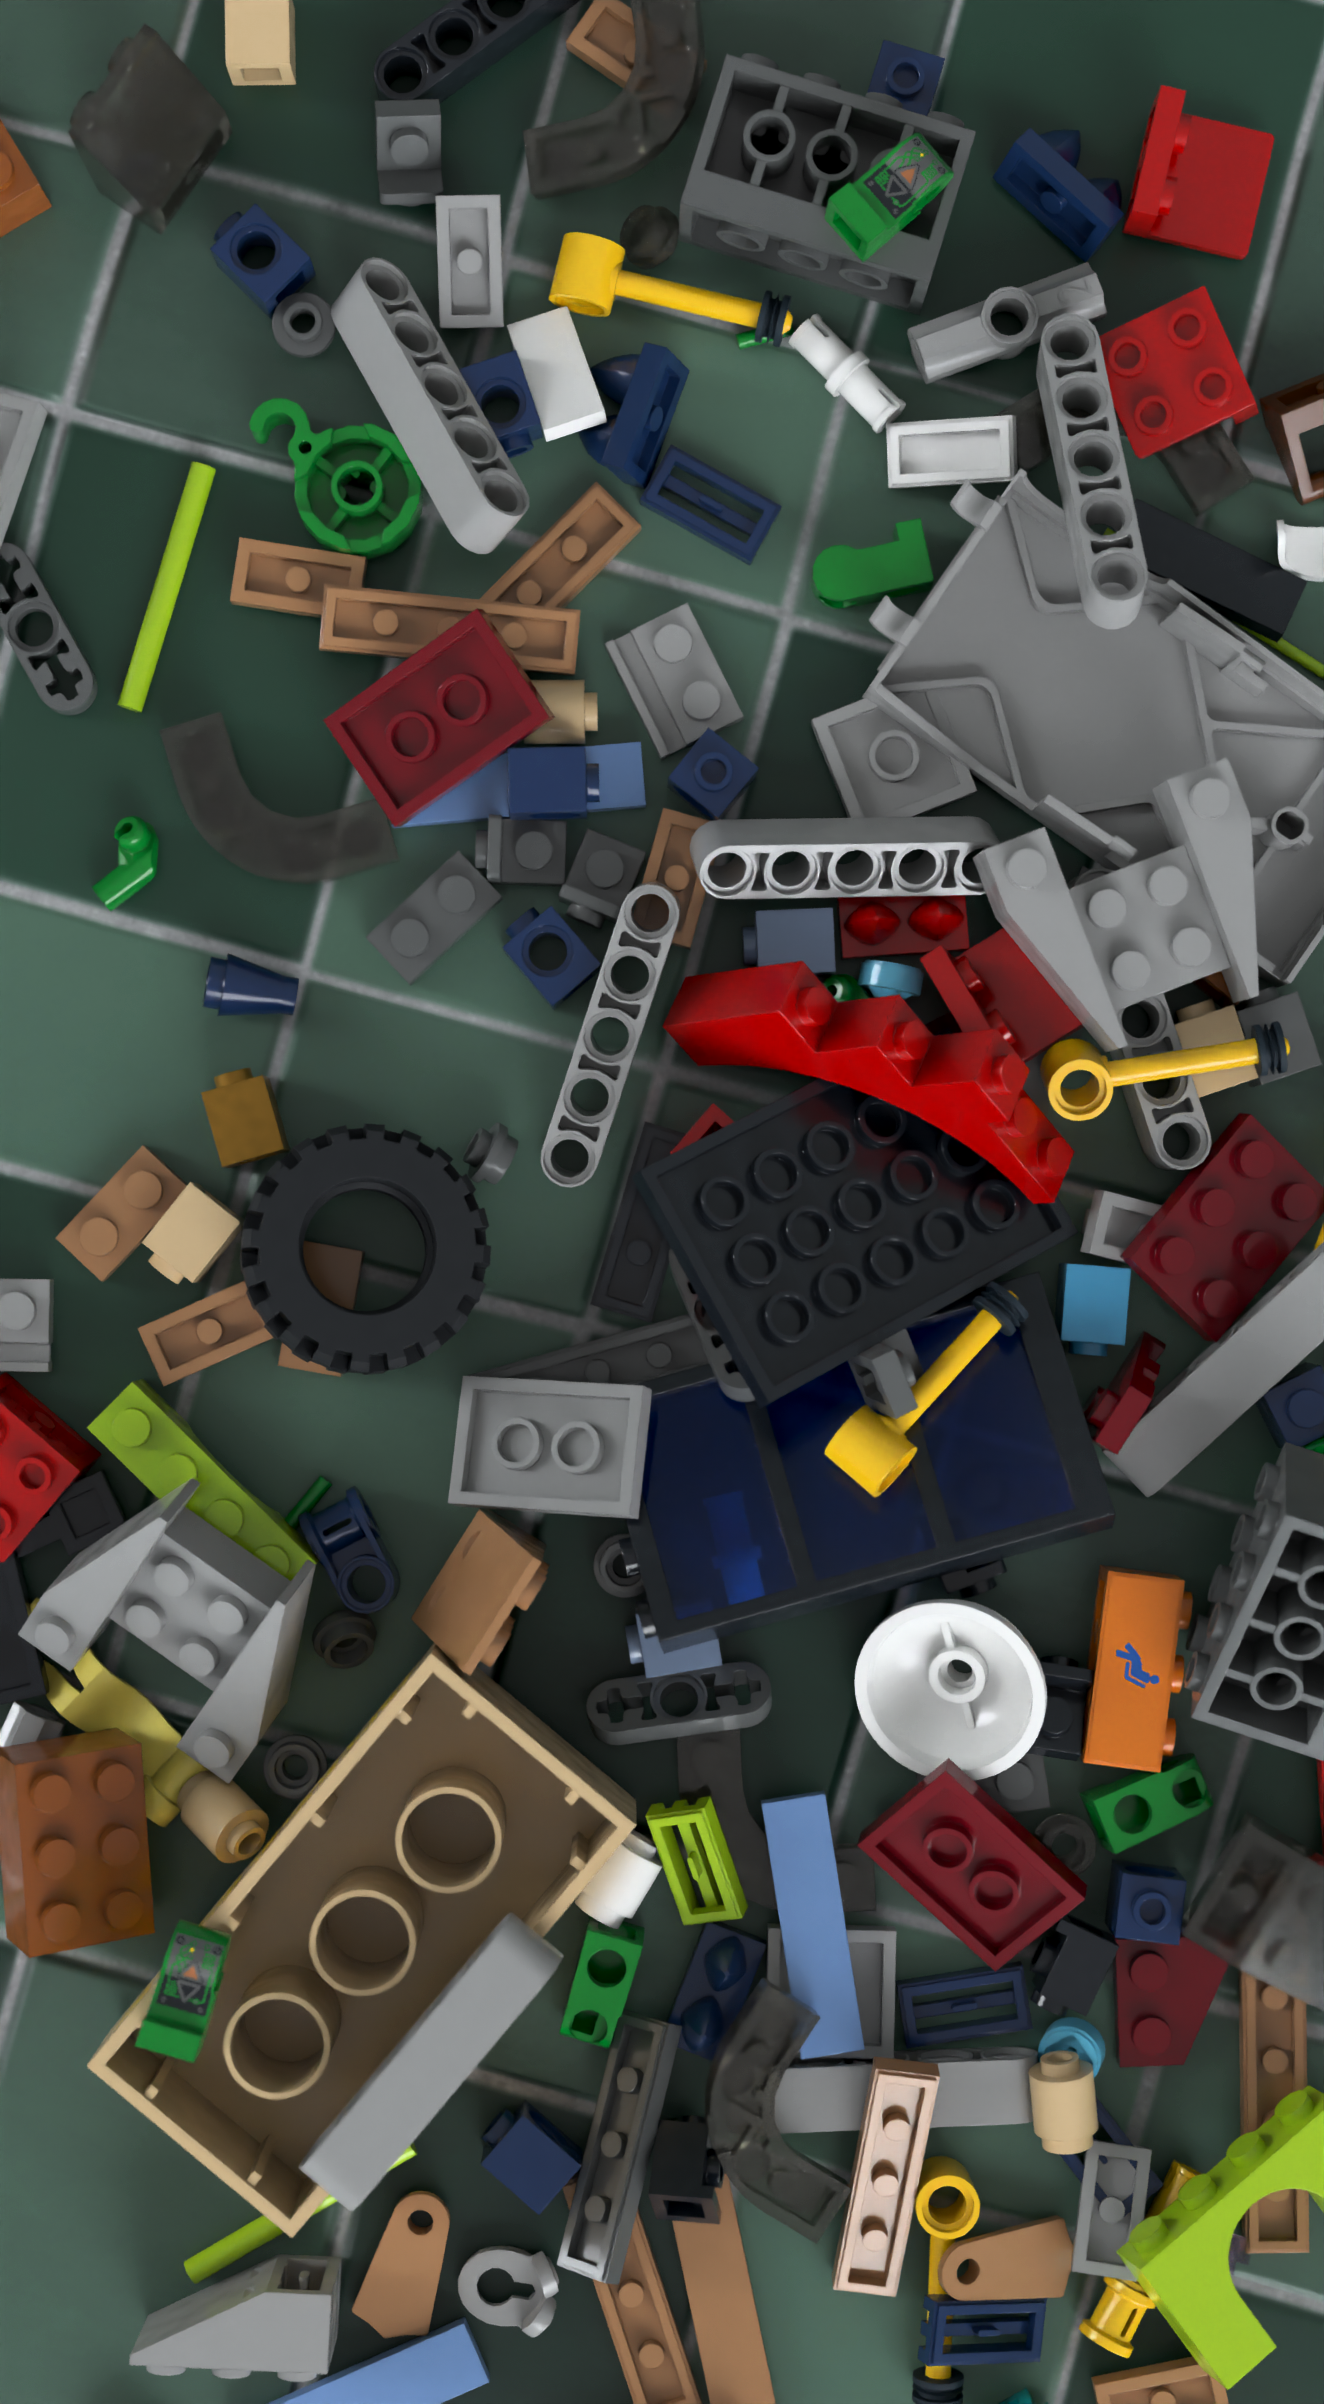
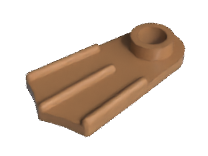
[352,2191,450,2338]
[938,2215,1073,2301]

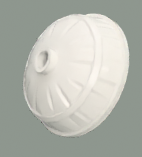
[854,1599,1047,1781]

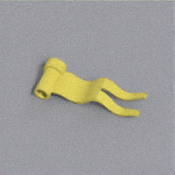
[30,1597,208,1827]

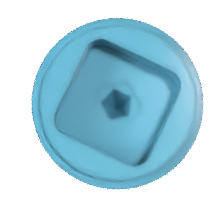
[857,960,924,1000]
[1038,2017,1106,2077]

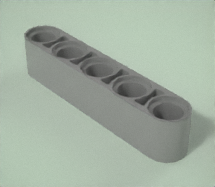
[331,257,530,554]
[1036,314,1148,629]
[689,816,1000,899]
[1067,868,1212,1170]
[540,882,681,1188]
[1102,1242,1324,1497]
[299,1912,564,2212]
[725,2046,1038,2134]

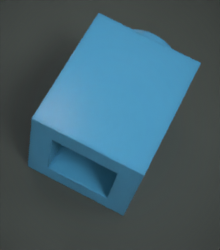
[1055,1263,1131,1356]

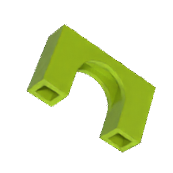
[1116,2085,1324,2390]

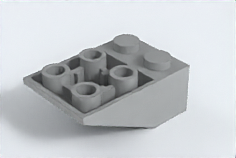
[129,2254,342,2382]

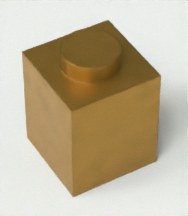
[201,1068,290,1168]

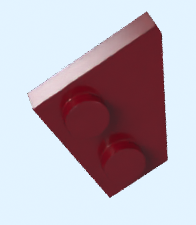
[1082,1331,1166,1455]
[1112,1930,1238,2067]

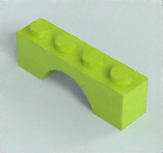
[87,1379,319,1581]

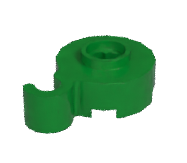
[249,398,423,559]

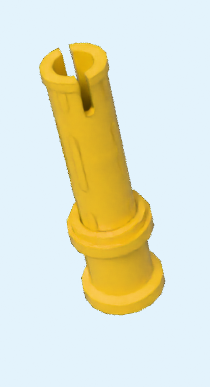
[1078,2159,1202,2358]

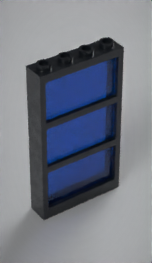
[619,1271,1116,1654]

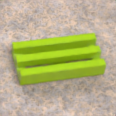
[645,1796,748,1926]

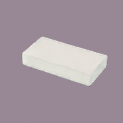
[507,306,607,442]
[886,415,1018,489]

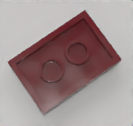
[323,609,555,827]
[1120,1113,1324,1343]
[857,1758,1087,1972]

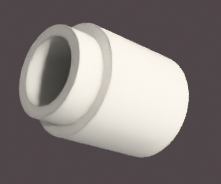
[575,1830,663,1929]

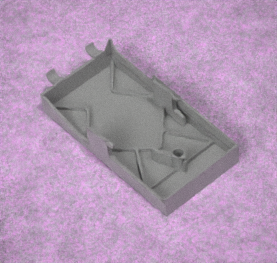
[862,468,1324,988]

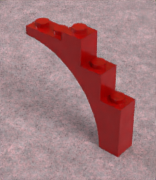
[662,961,1075,1204]

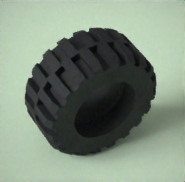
[239,1123,491,1375]

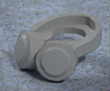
[458,2245,559,2337]

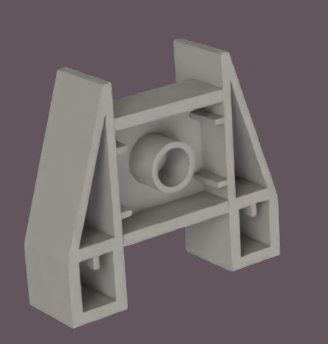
[973,757,1259,1052]
[18,1477,316,1784]

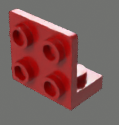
[1122,85,1274,260]
[1099,285,1259,459]
[920,928,1084,1063]
[0,1372,102,1563]

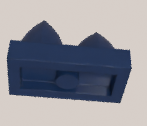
[992,128,1124,263]
[579,342,689,489]
[666,1921,767,2064]

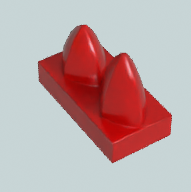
[837,895,970,960]

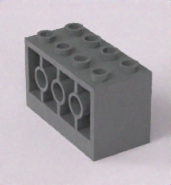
[678,53,976,315]
[1184,1442,1324,1761]

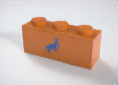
[1079,1565,1193,1773]

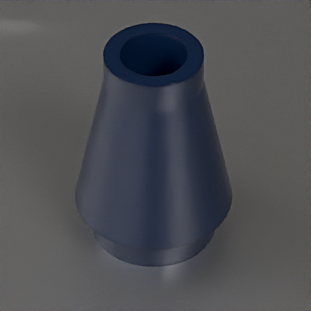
[203,953,299,1016]

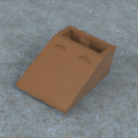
[411,1508,550,1676]

